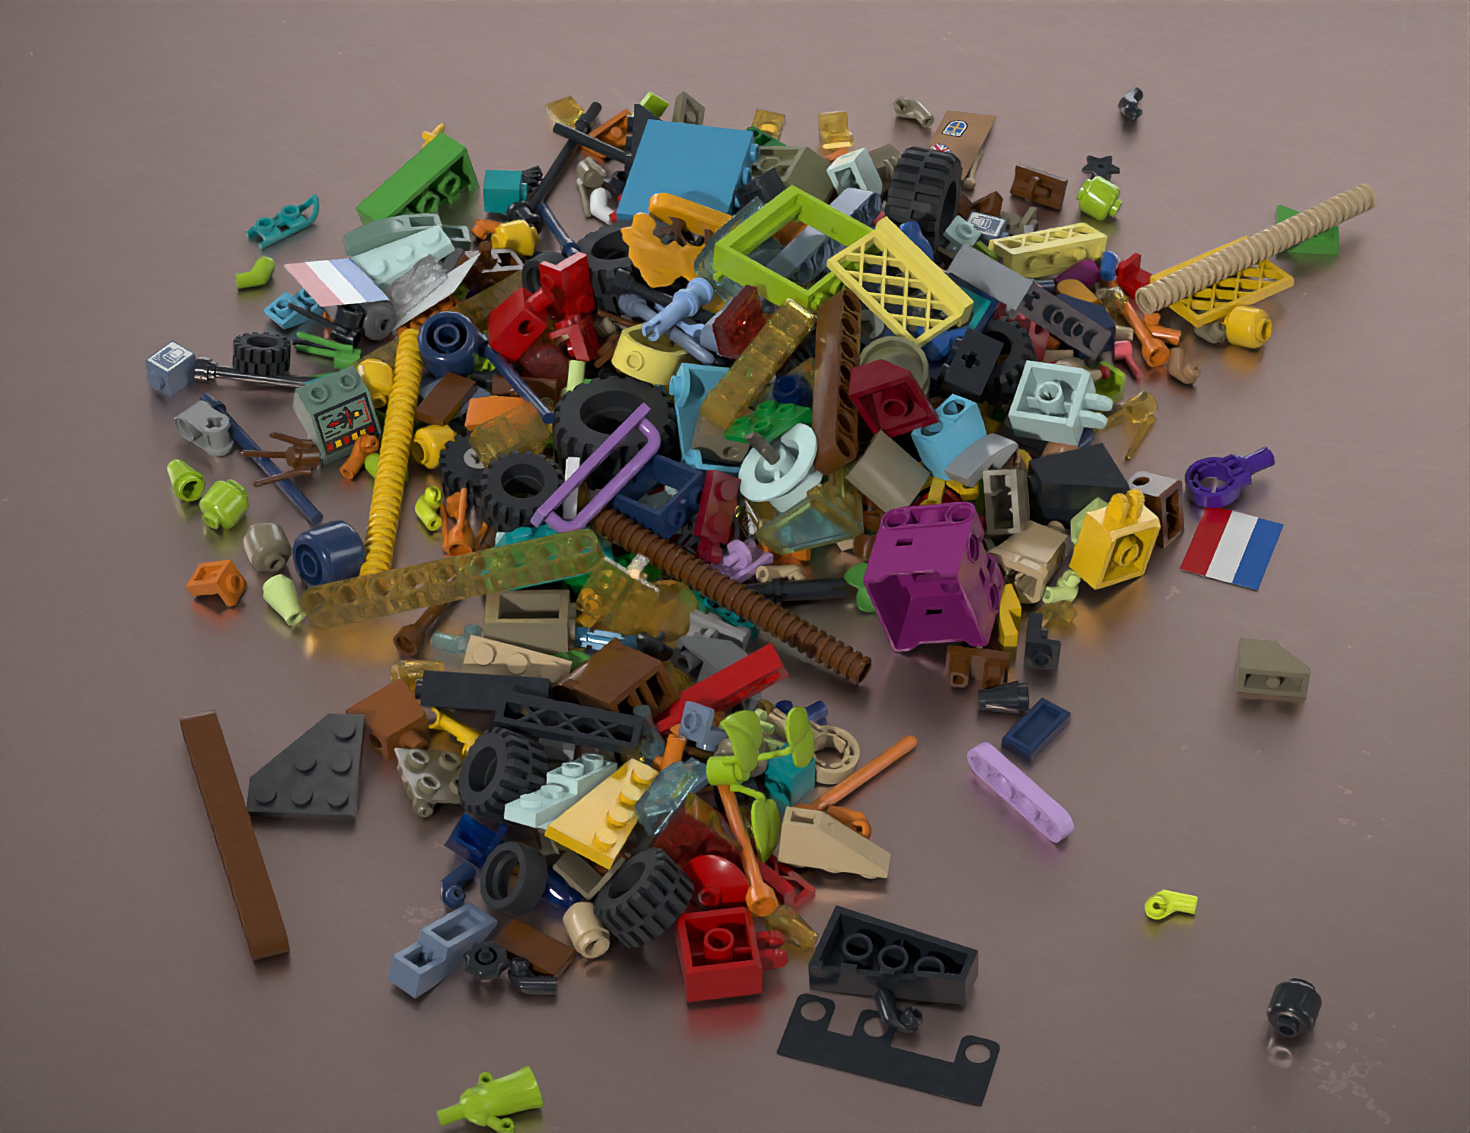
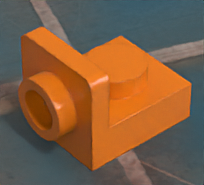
[185,559,247,606]

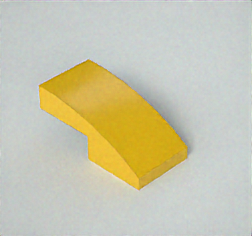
[998,584,1022,659]

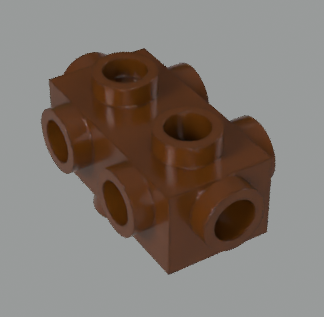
[455,241,524,294]

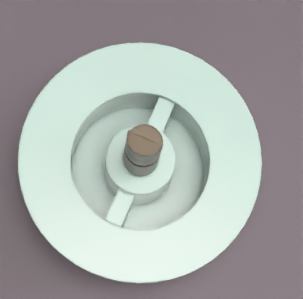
[738,423,823,512]

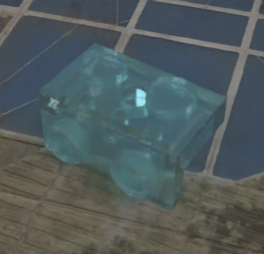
[634,761,704,836]

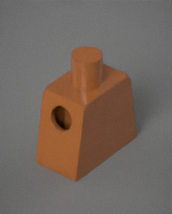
[345,678,429,760]

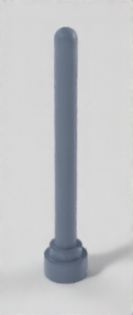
[618,293,715,366]

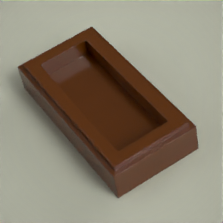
[415,372,477,427]
[494,918,576,979]

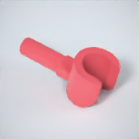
[1111,340,1142,379]

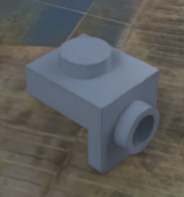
[678,701,728,752]

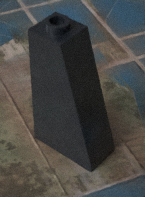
[415,670,552,714]

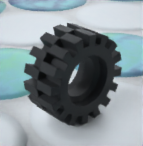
[232,332,291,376]

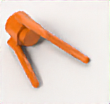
[439,488,489,560]

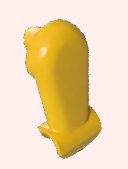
[428,707,483,759]

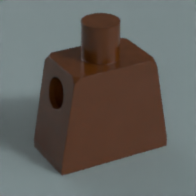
[1127,471,1184,549]

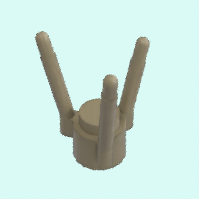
[575,156,614,217]

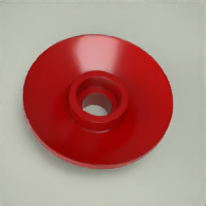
[683,855,750,912]

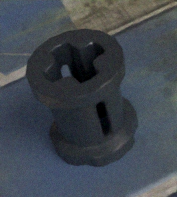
[506,200,544,235]

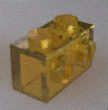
[468,401,551,469]

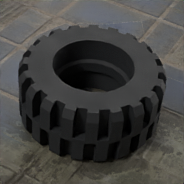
[884,146,962,266]
[577,216,689,317]
[552,376,678,491]

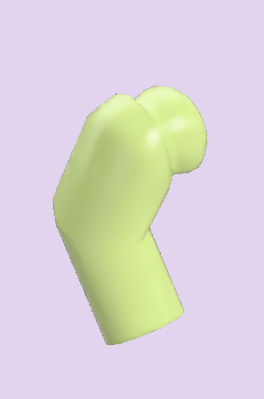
[1042,569,1081,604]

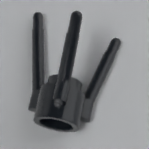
[288,302,363,351]

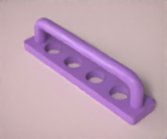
[530,402,661,535]

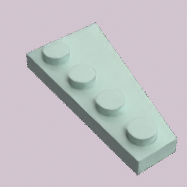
[351,225,455,292]

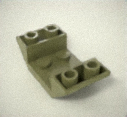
[751,146,835,204]

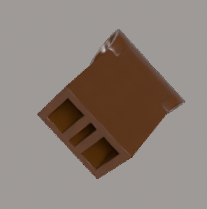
[552,637,679,729]

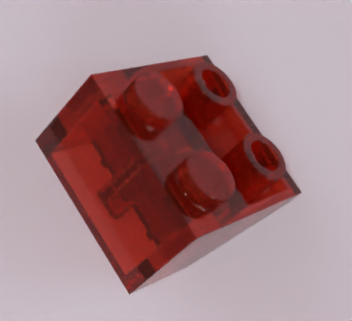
[647,791,743,870]

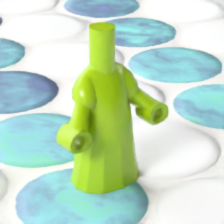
[436,1065,543,1133]

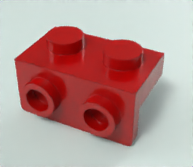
[539,252,596,322]

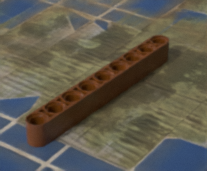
[180,709,290,961]

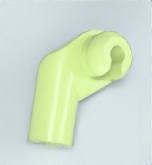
[560,360,586,399]

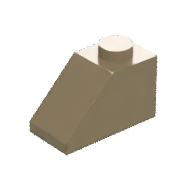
[1236,638,1310,698]

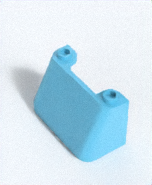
[669,363,759,509]

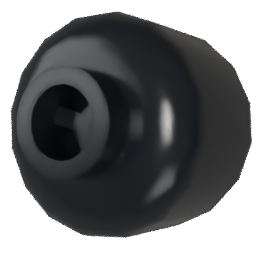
[1266,978,1322,1038]

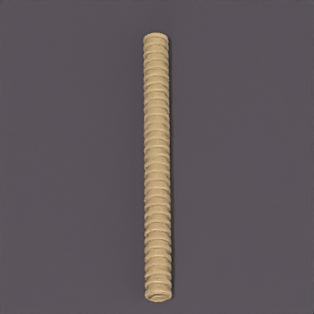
[1135,183,1377,315]

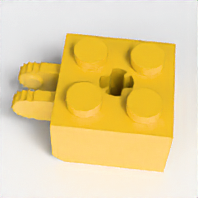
[1069,489,1161,590]

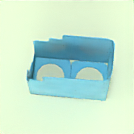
[911,394,987,480]

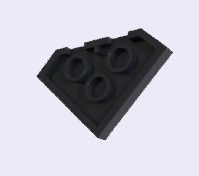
[246,713,366,821]

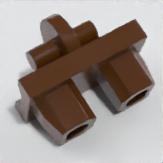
[1010,163,1068,210]
[945,645,1010,689]

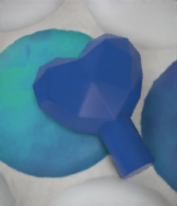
[914,326,968,362]

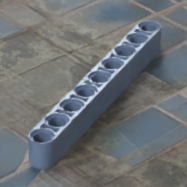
[700,188,882,356]

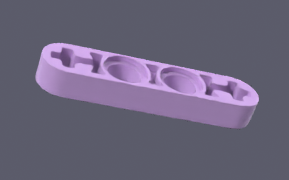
[967,742,1074,843]

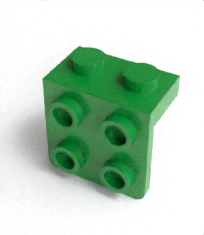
[723,400,812,444]

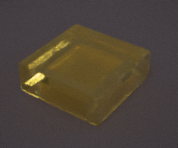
[545,96,585,126]

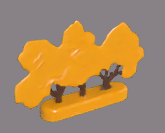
[621,193,760,313]

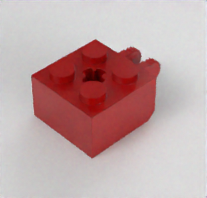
[676,907,789,1002]

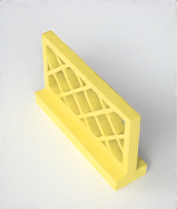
[826,216,974,348]

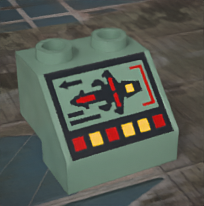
[293,365,382,467]

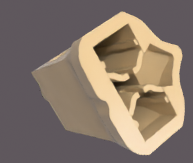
[986,520,1068,604]

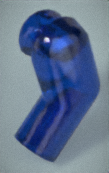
[774,700,828,722]

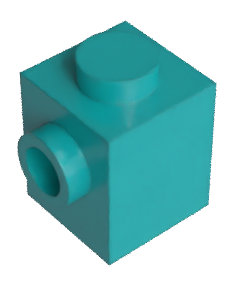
[483,170,528,214]
[764,742,816,807]

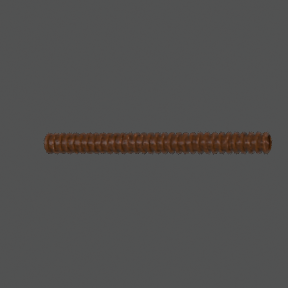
[586,504,872,685]

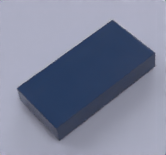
[1001,697,1071,763]

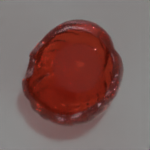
[518,338,577,399]

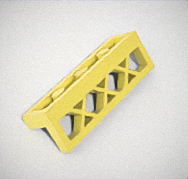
[988,222,1108,278]

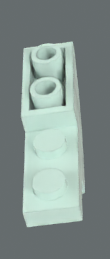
[504,753,617,830]

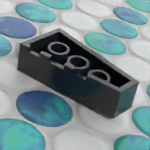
[808,905,978,1005]

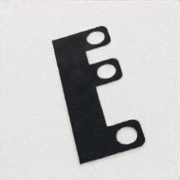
[776,993,1000,1106]

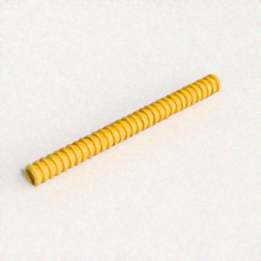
[358,329,424,591]

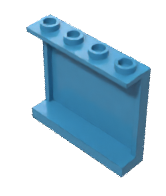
[616,119,760,221]

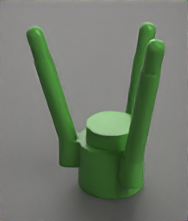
[295,332,363,378]

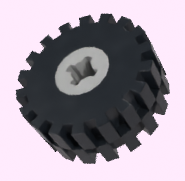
[439,430,521,509]

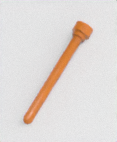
[1098,267,1170,367]
[793,735,917,812]
[717,785,778,917]

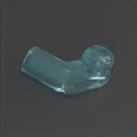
[431,624,483,654]
[633,705,665,760]

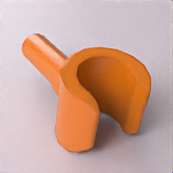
[445,492,473,532]

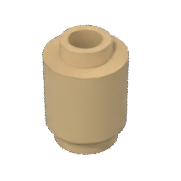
[563,902,610,958]

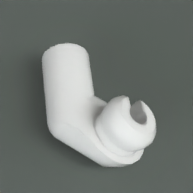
[590,188,614,225]

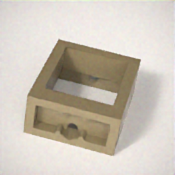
[483,590,577,653]

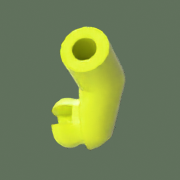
[1145,890,1198,920]

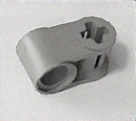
[174,400,234,456]

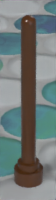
[393,544,493,656]

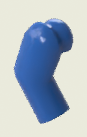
[1099,250,1121,281]

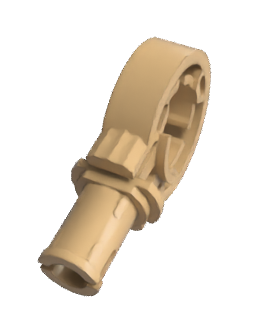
[766,708,860,784]

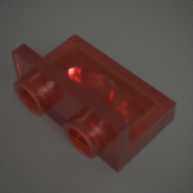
[712,284,779,361]

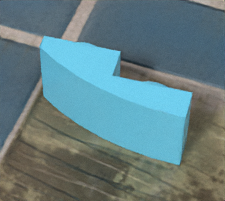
[263,288,324,329]

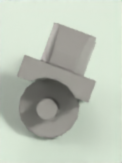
[686,610,751,652]

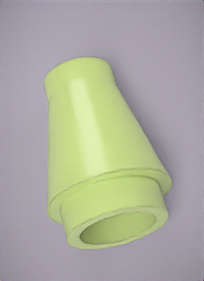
[263,574,305,625]

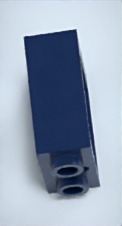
[607,454,705,539]

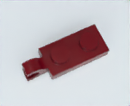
[693,470,741,564]

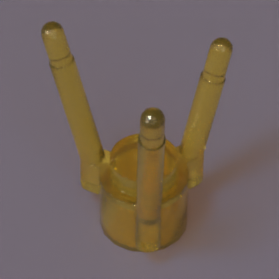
[1093,390,1158,461]

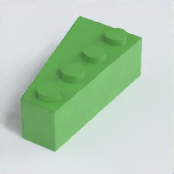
[356,132,480,225]

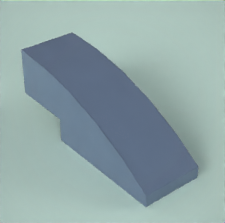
[388,902,497,998]

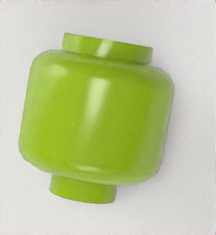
[1076,176,1123,221]
[199,479,249,529]

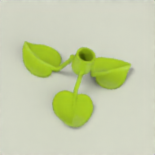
[706,706,815,863]

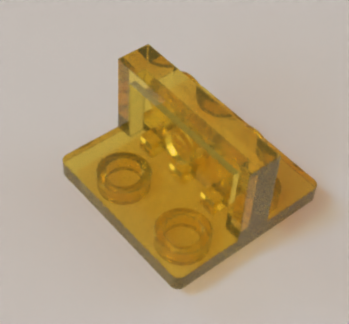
[575,553,661,637]

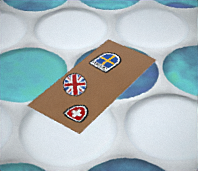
[927,110,997,181]

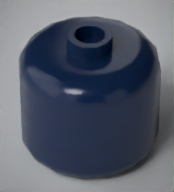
[417,311,482,379]
[292,520,367,593]

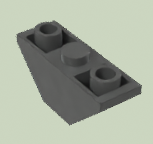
[670,635,762,713]

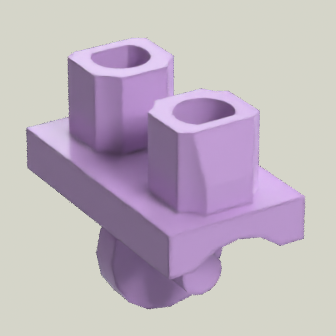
[710,538,773,585]

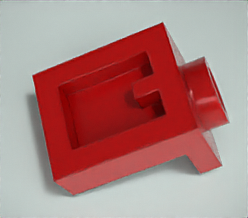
[1116,252,1153,300]

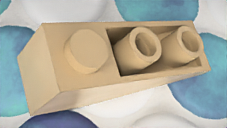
[778,806,891,879]

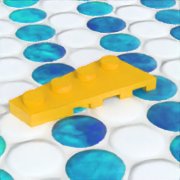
[544,758,664,870]

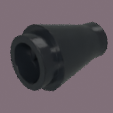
[978,680,1030,715]

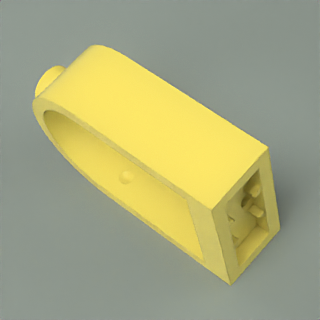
[611,323,701,385]

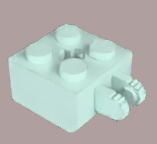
[1008,360,1113,446]

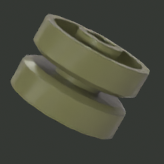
[860,336,931,399]

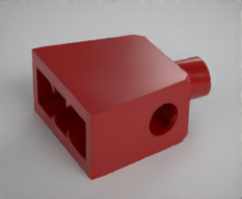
[487,286,555,363]

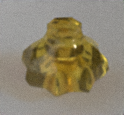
[1095,286,1129,320]

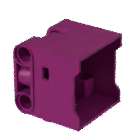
[863,502,1005,652]

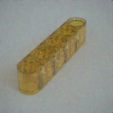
[698,298,817,432]

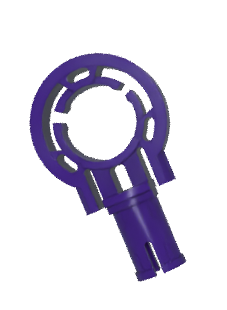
[1185,446,1275,508]

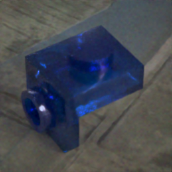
[444,813,508,869]

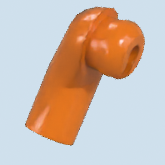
[340,434,379,479]

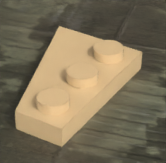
[460,634,572,697]

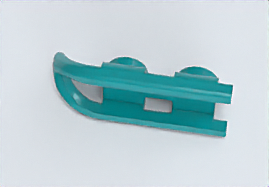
[245,194,320,250]

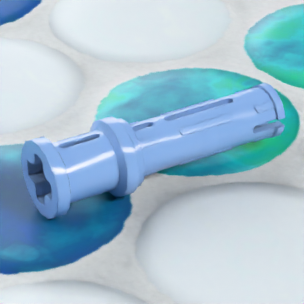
[642,277,714,342]

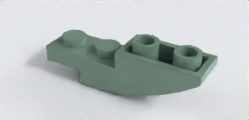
[343,213,471,256]

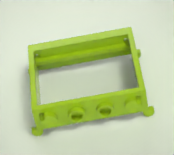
[712,185,881,330]

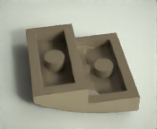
[845,429,931,513]

